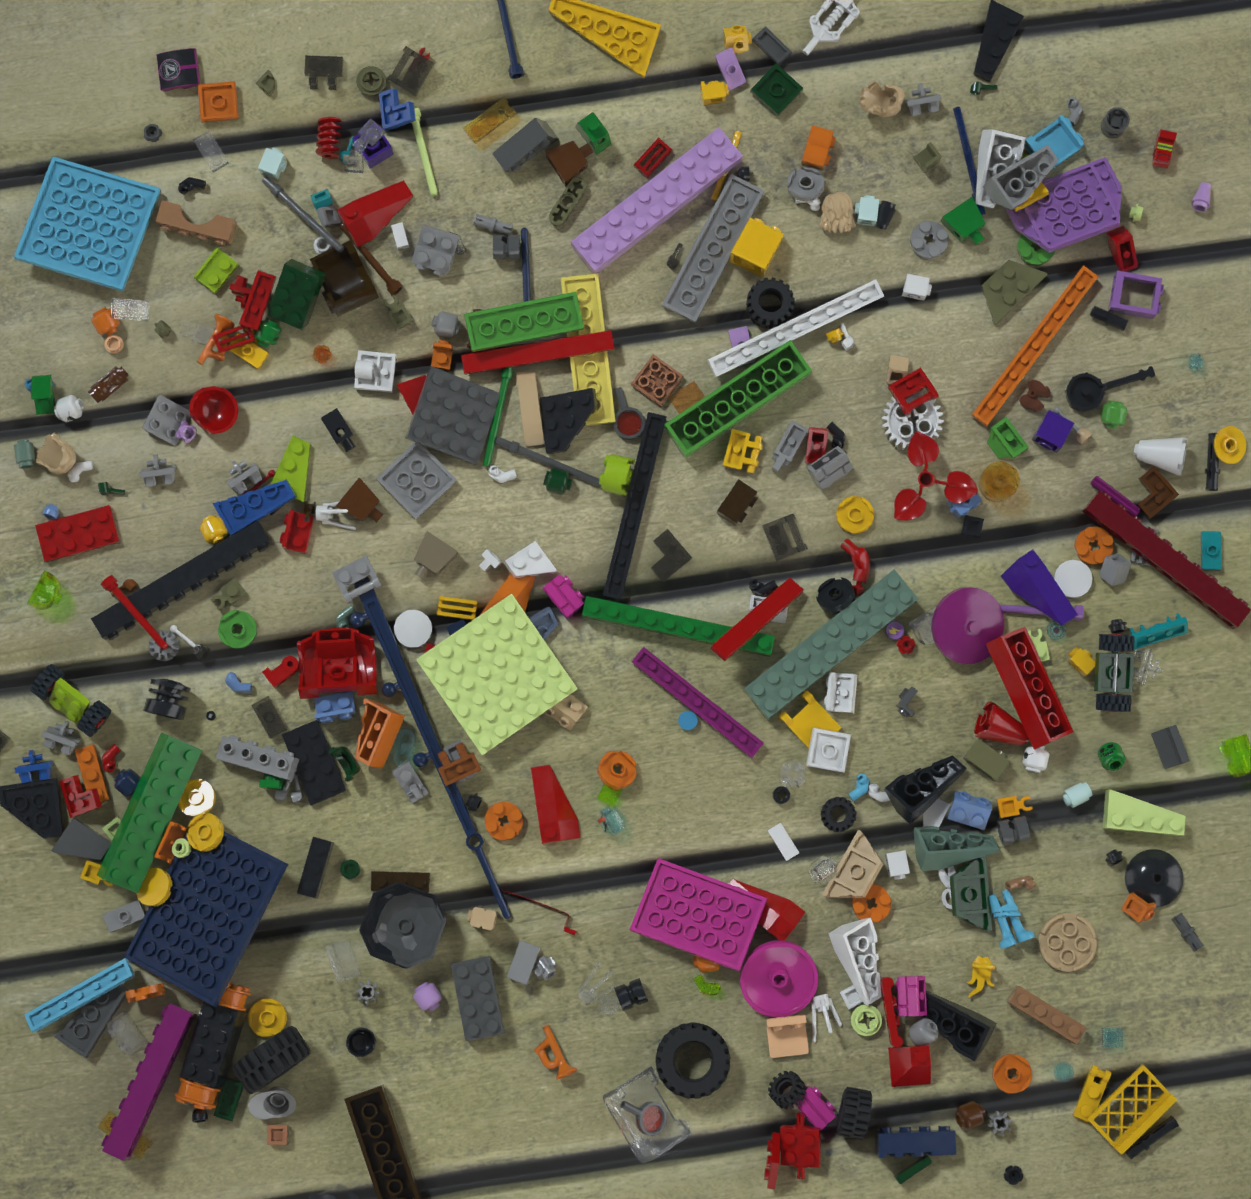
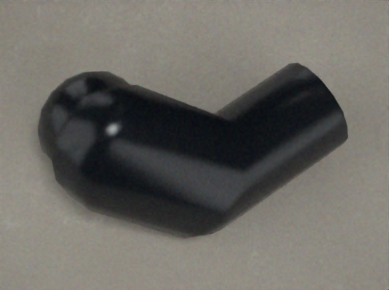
[178,177,206,194]

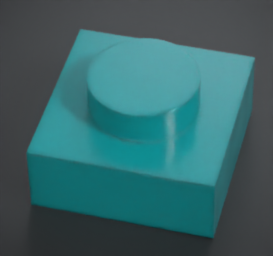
[310,189,333,210]

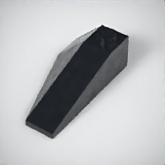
[884,755,967,824]
[923,990,997,1061]

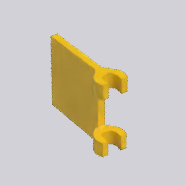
[778,690,842,749]

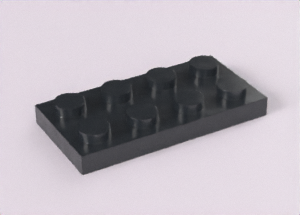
[282,720,347,806]

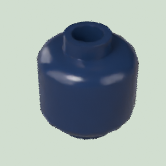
[113,769,141,797]

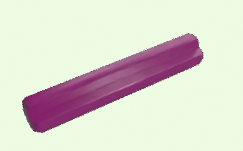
[1090,476,1140,516]

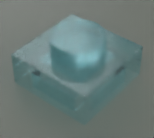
[1102,1027,1123,1048]

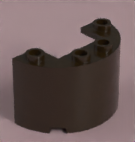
[310,240,379,317]

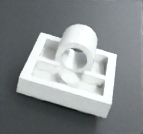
[354,350,397,393]

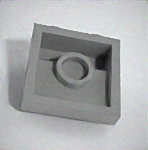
[411,225,460,276]

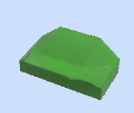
[987,417,1029,459]

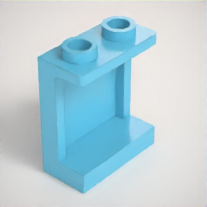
[1024,115,1084,171]

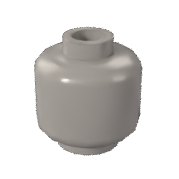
[431,311,461,338]
[909,1018,939,1046]

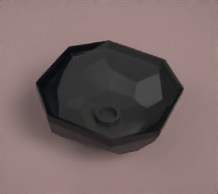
[359,882,447,969]

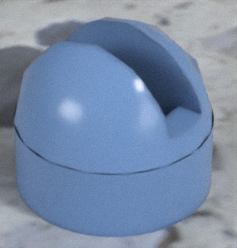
[42,504,59,520]

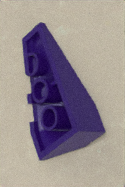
[1001,549,1078,626]

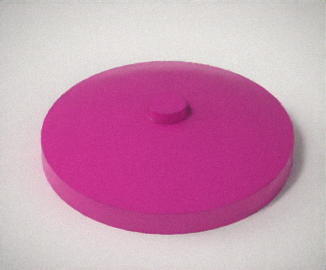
[740,940,818,1017]

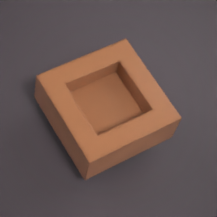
[267,1124,288,1145]

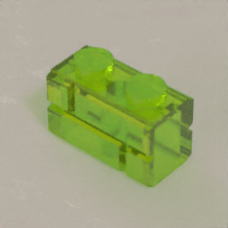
[1220,734,1251,778]

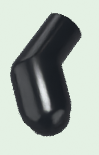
[826,421,845,448]
[749,579,778,596]

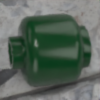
[543,468,573,495]

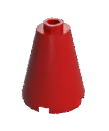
[974,701,1029,746]

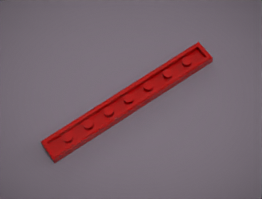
[461,330,615,375]

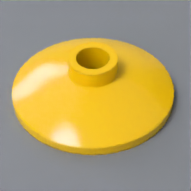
[1214,426,1246,464]

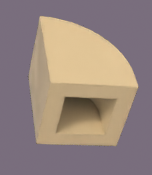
[886,355,909,384]

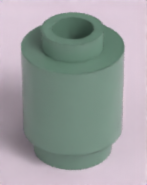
[14,439,36,469]

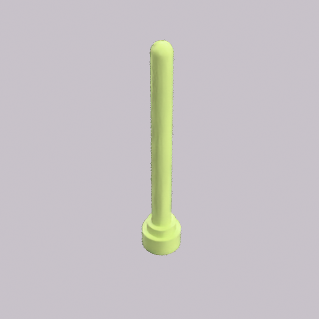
[411,108,438,197]

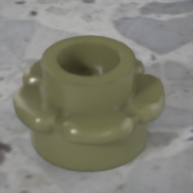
[154,320,172,337]

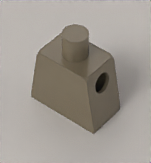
[414,531,459,580]

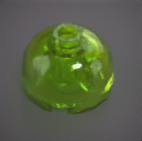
[27,571,63,610]

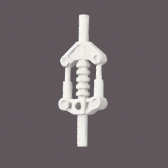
[802,0,860,56]

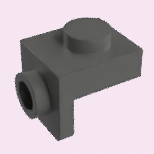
[896,687,918,718]

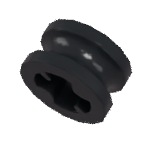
[773,786,790,804]

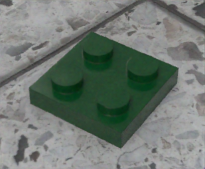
[750,64,803,117]

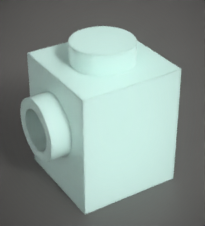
[258,148,287,180]
[854,195,879,226]

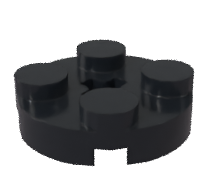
[816,577,856,615]

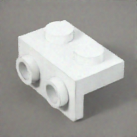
[824,672,858,713]

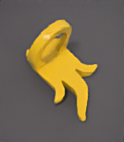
[967,956,996,998]

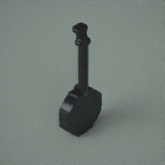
[1065,366,1155,413]

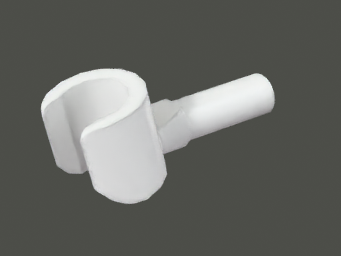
[840,323,853,351]

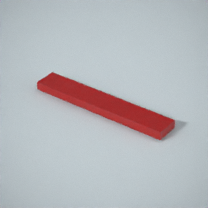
[711,578,804,661]

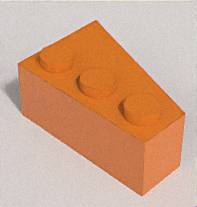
[355,698,405,769]

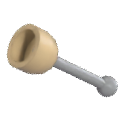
[1054,407,1093,445]

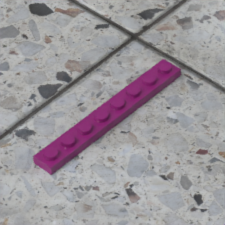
[632,647,764,758]

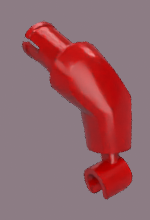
[841,539,870,596]

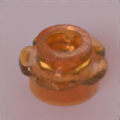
[313,345,331,364]

